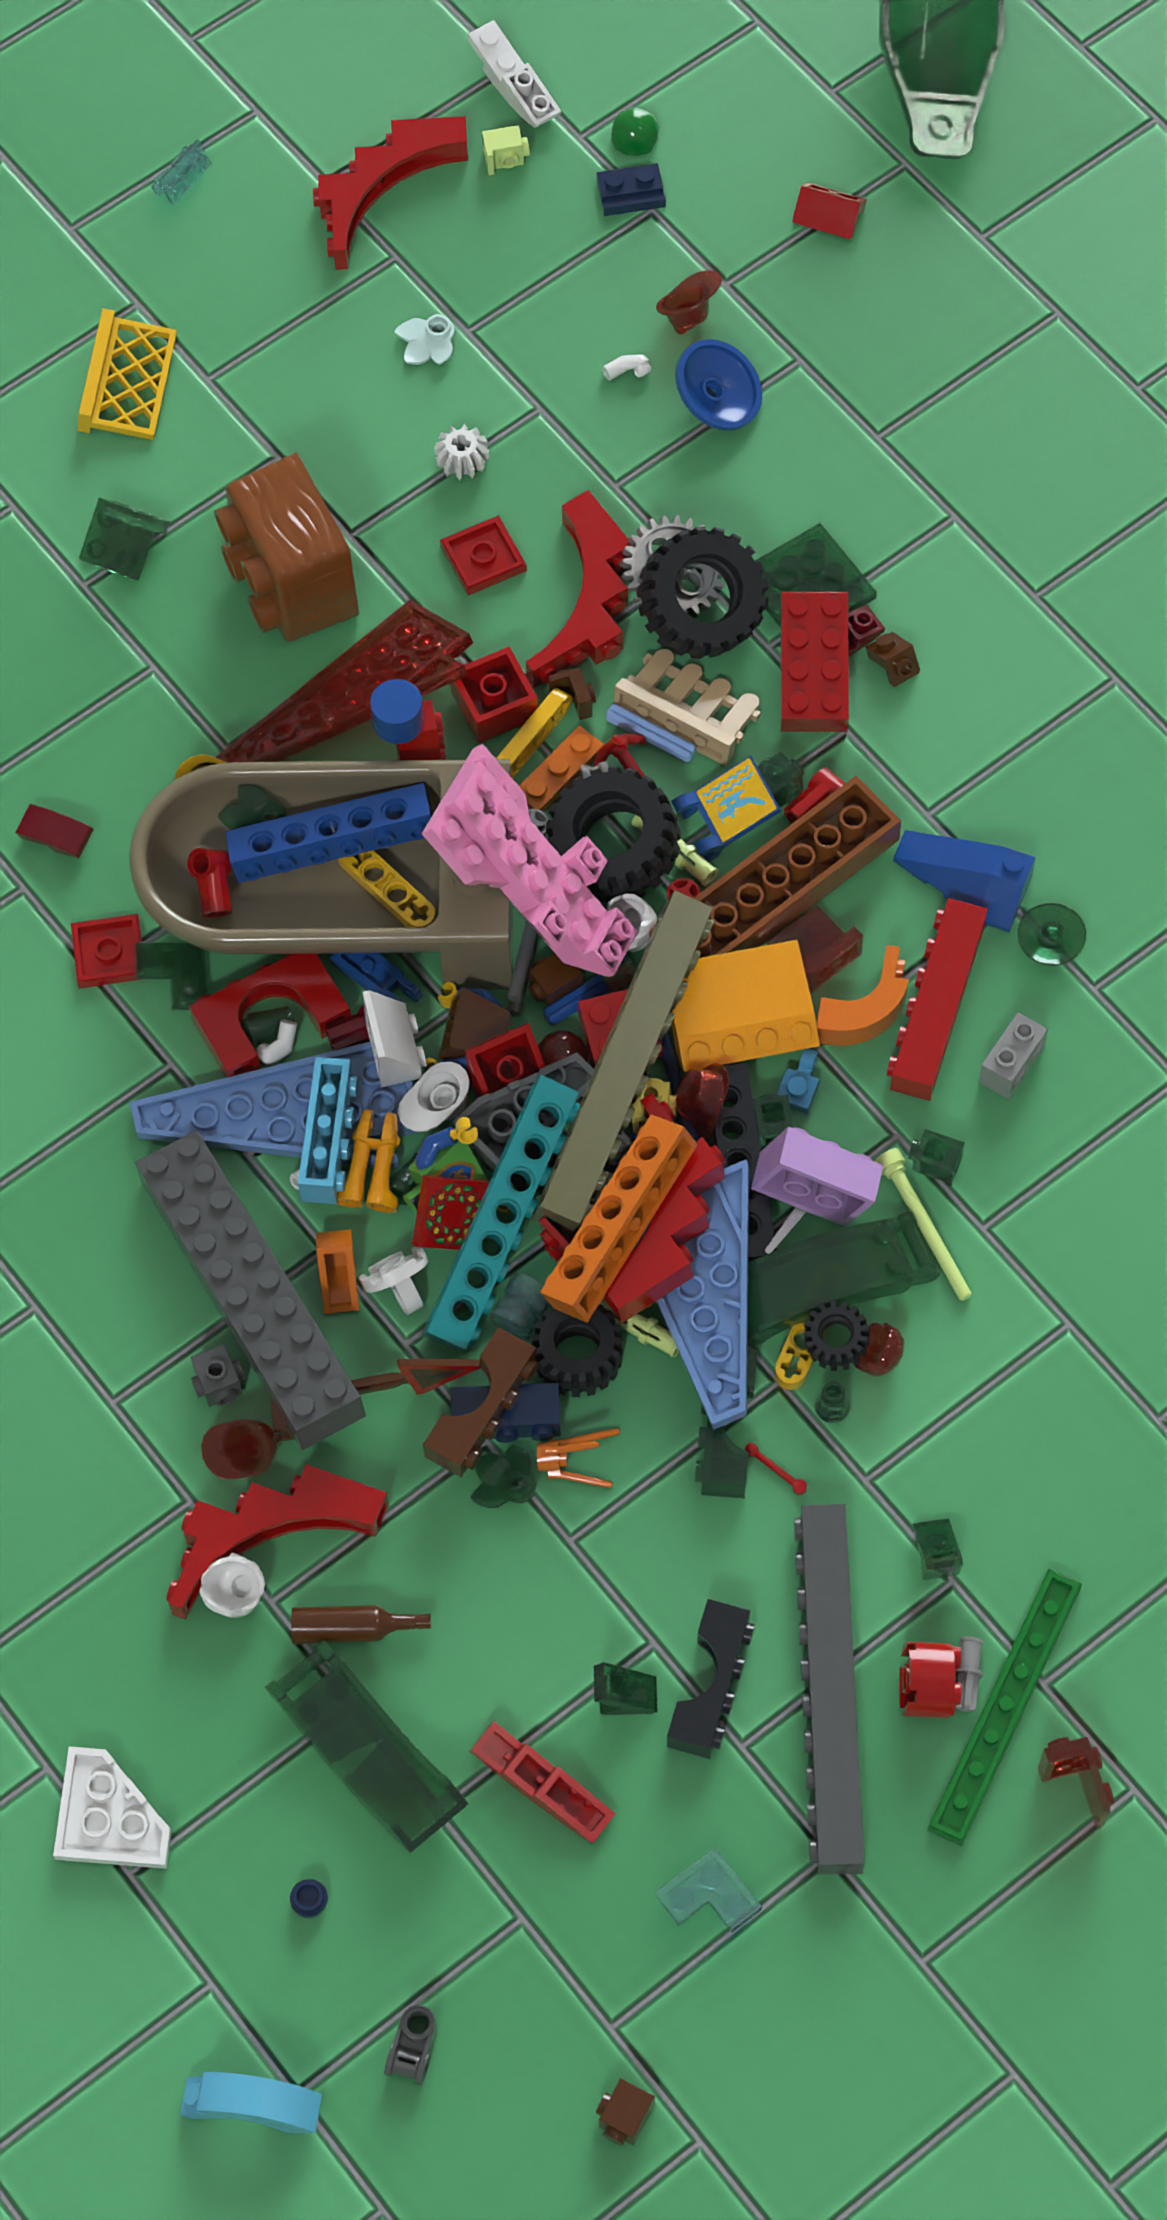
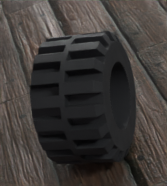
[532,1304,622,1397]

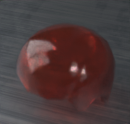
[538,1030,589,1066]
[853,1323,905,1376]

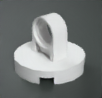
[359,1246,429,1315]

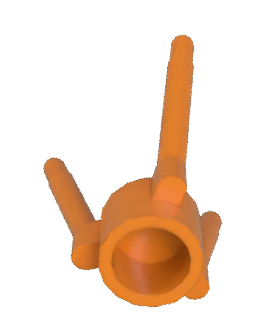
[537,1428,620,1488]

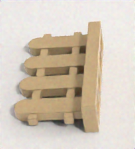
[613,649,761,767]

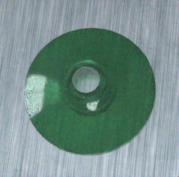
[1017,903,1086,966]

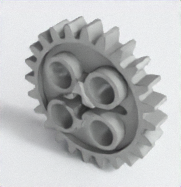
[620,515,725,618]

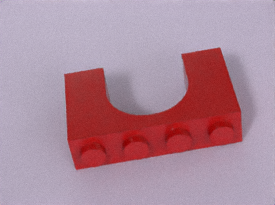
[189,954,351,1078]

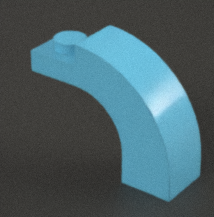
[180,2072,322,2133]

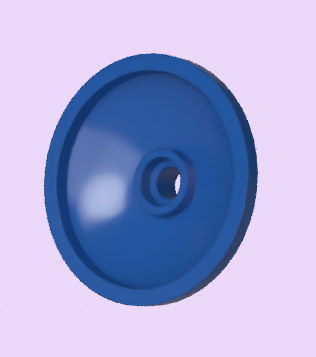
[675,339,762,431]

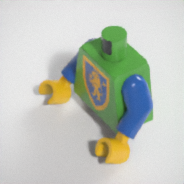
[403,1117,510,1213]

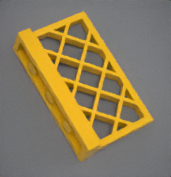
[77,308,177,440]

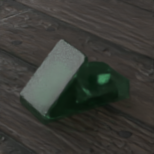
[913,1518,963,1580]
[593,1662,658,1715]

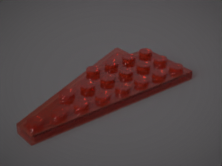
[216,600,473,763]

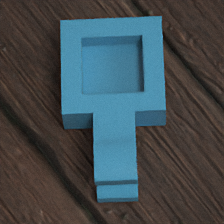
[775,1048,820,1114]

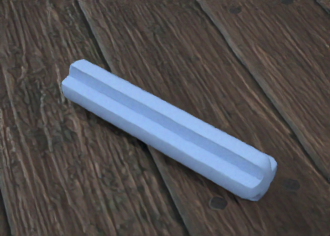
[606,703,696,762]

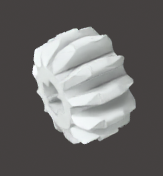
[434,423,489,481]

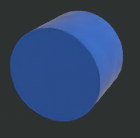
[370,679,424,744]

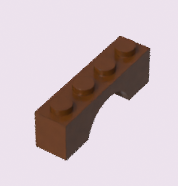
[423,1327,539,1478]

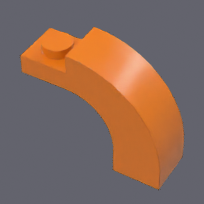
[817,945,909,1046]

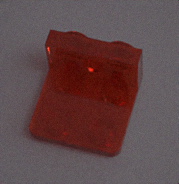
[1038,1737,1114,1828]

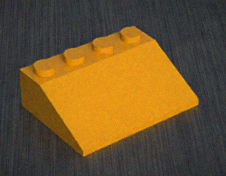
[670,939,820,1072]

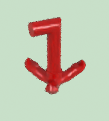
[593,733,646,777]

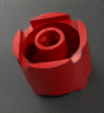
[899,1641,962,1718]

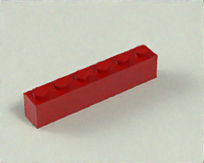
[886,898,988,1101]

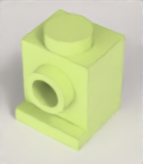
[482,125,530,175]

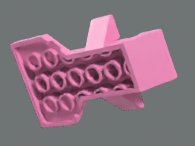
[421,744,638,977]

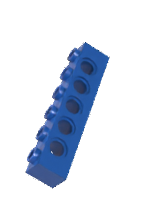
[225,783,433,883]

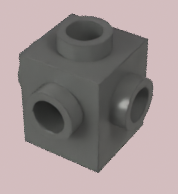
[191,1344,245,1407]

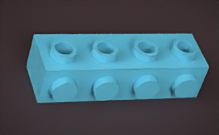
[298,1057,359,1204]

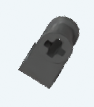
[384,2005,437,2085]

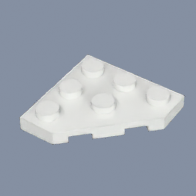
[53,1747,172,1869]

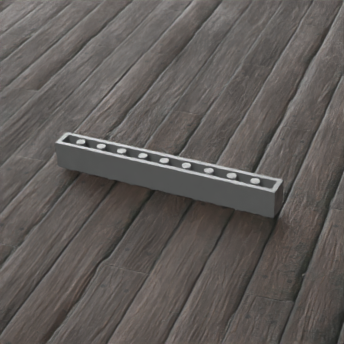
[794,1504,864,1875]

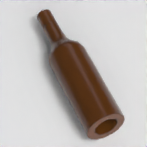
[291,1605,431,1644]

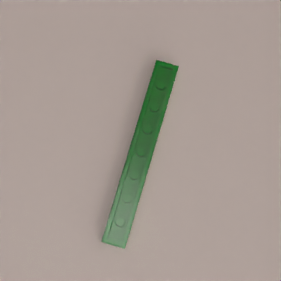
[927,1569,1082,1846]

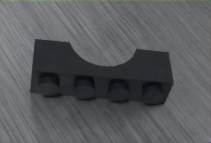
[667,1599,755,1759]

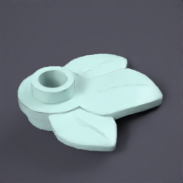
[395,314,455,365]

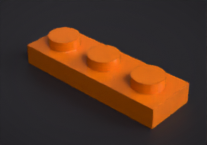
[519,726,604,812]

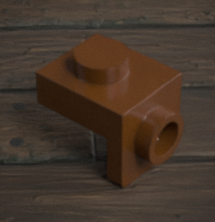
[865,631,920,687]
[548,667,596,720]

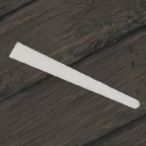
[765,1207,807,1254]

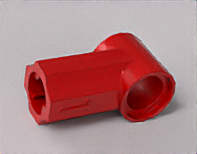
[784,767,845,825]
[187,848,232,918]

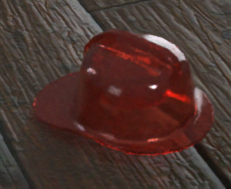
[656,270,722,334]
[676,1063,729,1142]
[201,1419,282,1480]

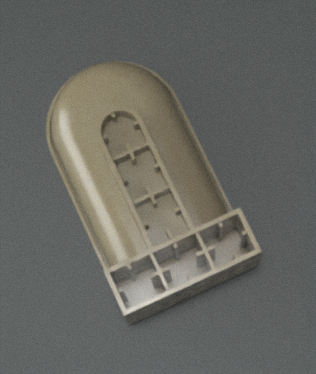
[129,759,513,990]

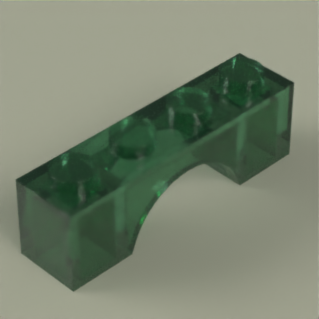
[695,1350,757,1499]

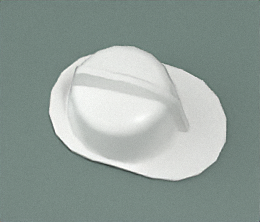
[398,1062,470,1132]

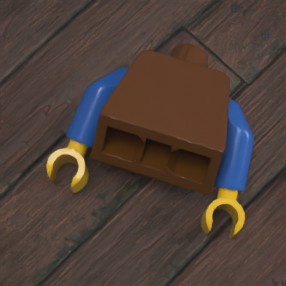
[422,982,511,1076]

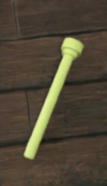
[875,1148,972,1301]

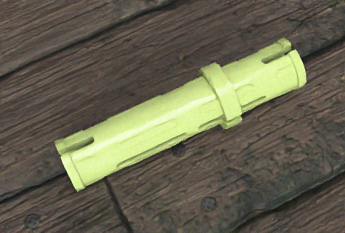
[631,815,719,886]
[599,1298,679,1358]

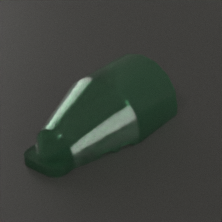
[878,0,1004,160]

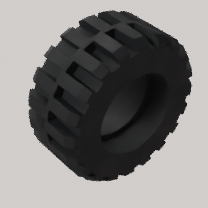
[637,527,769,659]
[546,767,681,903]

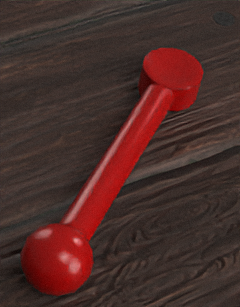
[744,1443,807,1495]

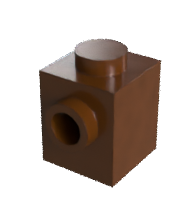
[528,954,583,1006]
[596,2078,655,2146]

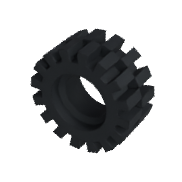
[803,1300,870,1371]

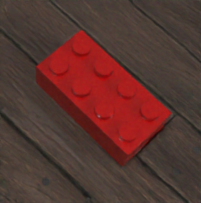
[781,592,849,732]

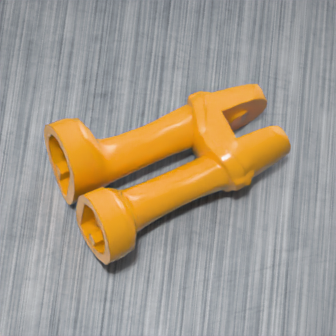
[337,1109,400,1213]

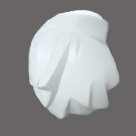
[606,894,658,952]
[200,1553,265,1618]

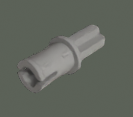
[955,1636,983,1712]

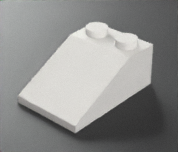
[362,990,427,1088]

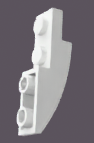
[467,20,561,128]

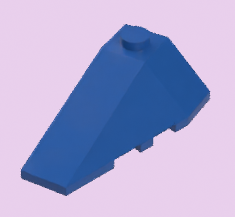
[893,830,1035,932]

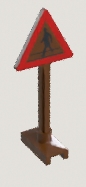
[270,1359,481,1441]

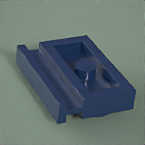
[596,163,666,216]

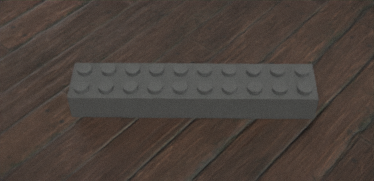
[135,1130,366,1451]

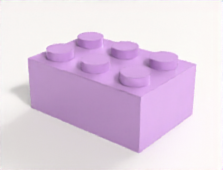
[751,1126,883,1227]

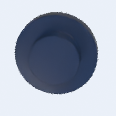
[290,1879,328,1918]

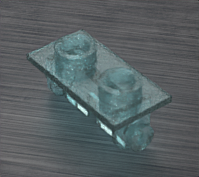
[151,139,212,205]

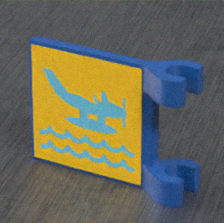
[671,756,781,862]

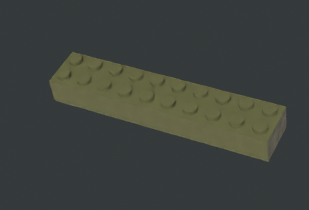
[531,890,714,1237]

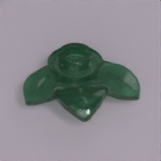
[218,785,287,830]
[471,1445,537,1508]

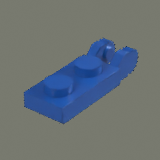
[330,953,423,1012]

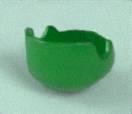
[611,107,659,156]

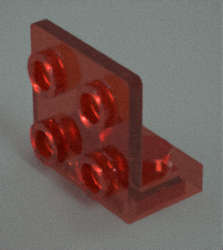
[767,906,863,994]

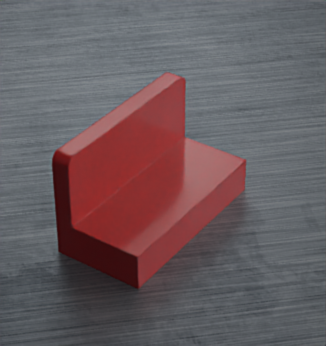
[792,182,867,239]

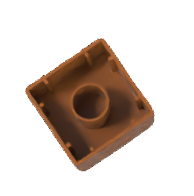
[214,452,359,642]

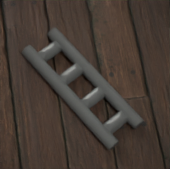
[507,920,540,1017]

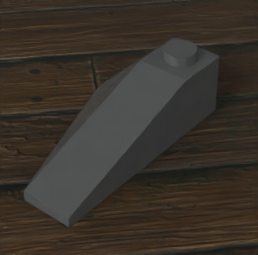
[452,1053,594,1174]

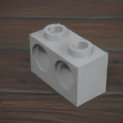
[979,1012,1048,1100]

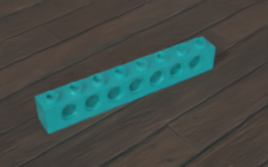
[422,1075,580,1353]

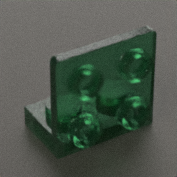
[79,497,170,581]

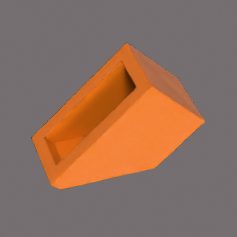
[316,1229,359,1314]

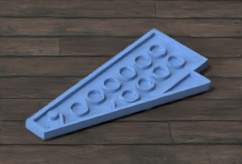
[129,1042,418,1169]
[604,1160,749,1430]

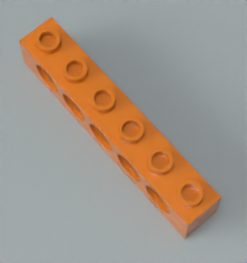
[540,1114,698,1323]

